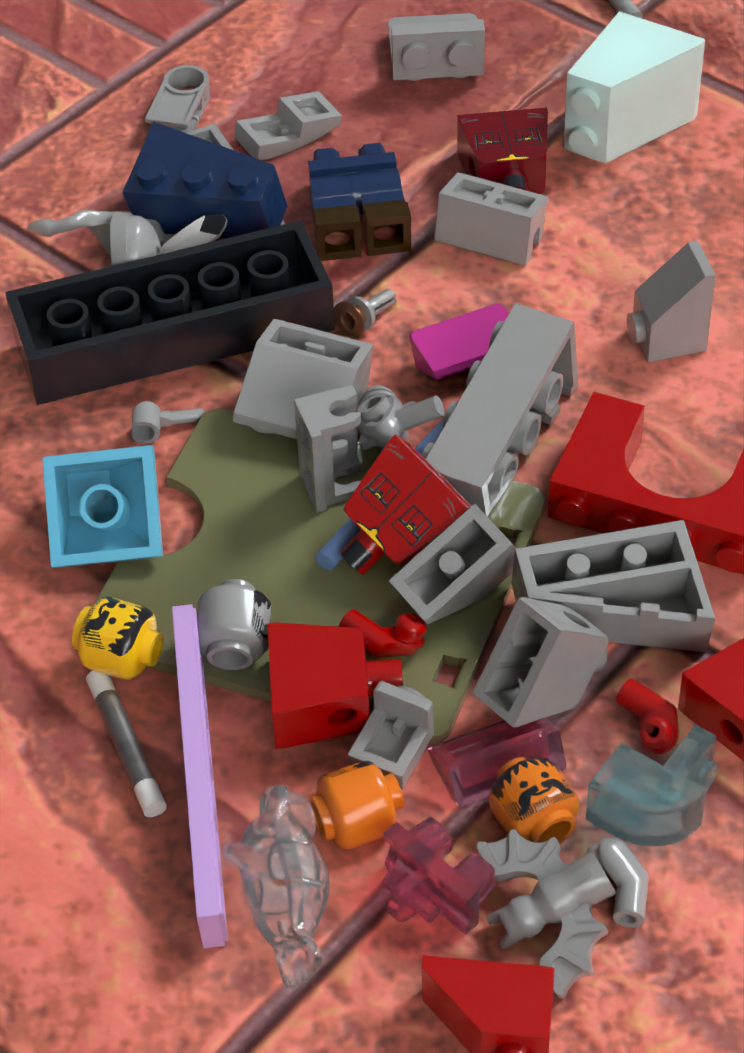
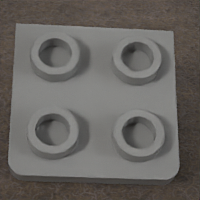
[388,13,485,81]

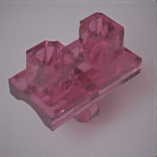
[382,816,495,935]

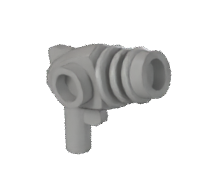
[357,385,445,451]

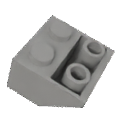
[233,319,374,439]

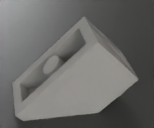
[627,241,716,362]
[389,504,516,624]

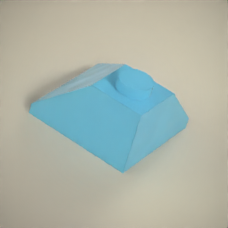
[42,445,163,568]

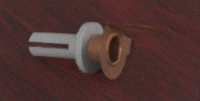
[334,289,397,340]

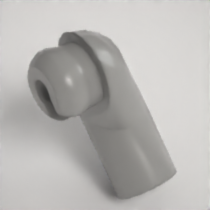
[587,838,649,928]

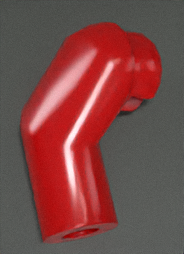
[339,609,427,658]

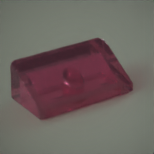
[428,718,567,807]

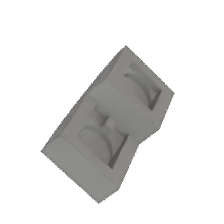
[234,91,342,160]

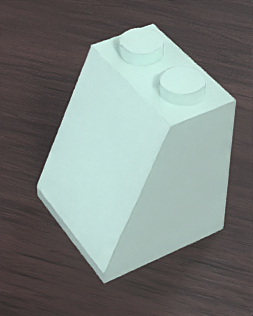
[564,11,705,164]

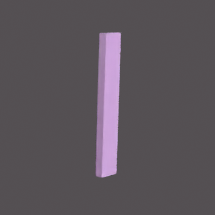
[172,604,228,949]

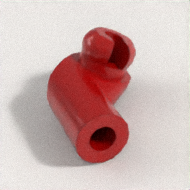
[616,678,679,754]

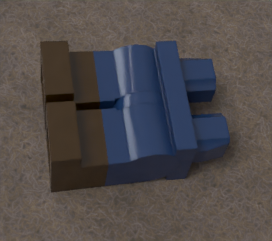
[308,143,412,261]

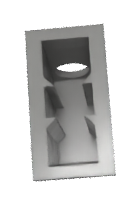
[472,597,608,727]

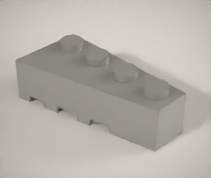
[422,303,578,516]

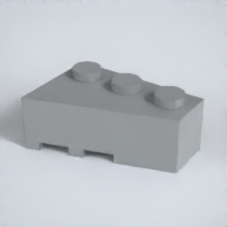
[511,520,715,653]

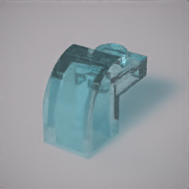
[586,725,719,847]

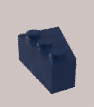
[122,121,288,239]

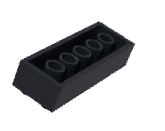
[5,220,335,405]

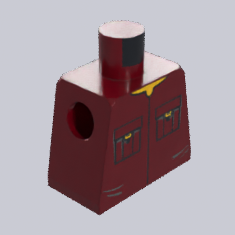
[457,107,548,194]

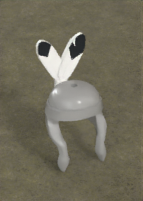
[27,210,227,267]

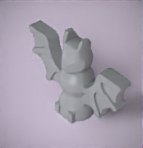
[476,829,616,1000]

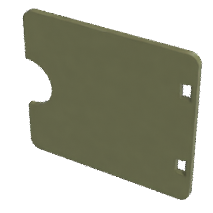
[95,408,545,745]

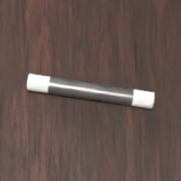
[86,671,167,817]

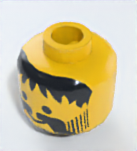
[72,597,164,680]

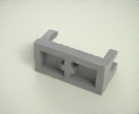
[435,172,549,266]
[294,384,361,513]

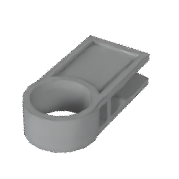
[145,65,211,135]

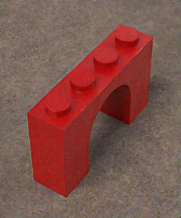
[548,392,744,574]

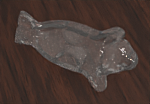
[222,785,329,989]

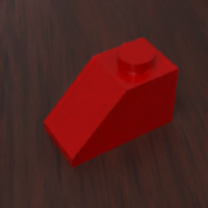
[421,955,555,1053]

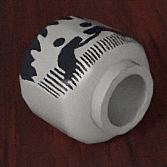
[197,579,272,670]

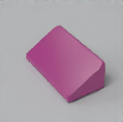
[409,304,509,380]

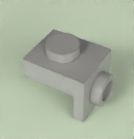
[348,681,434,790]

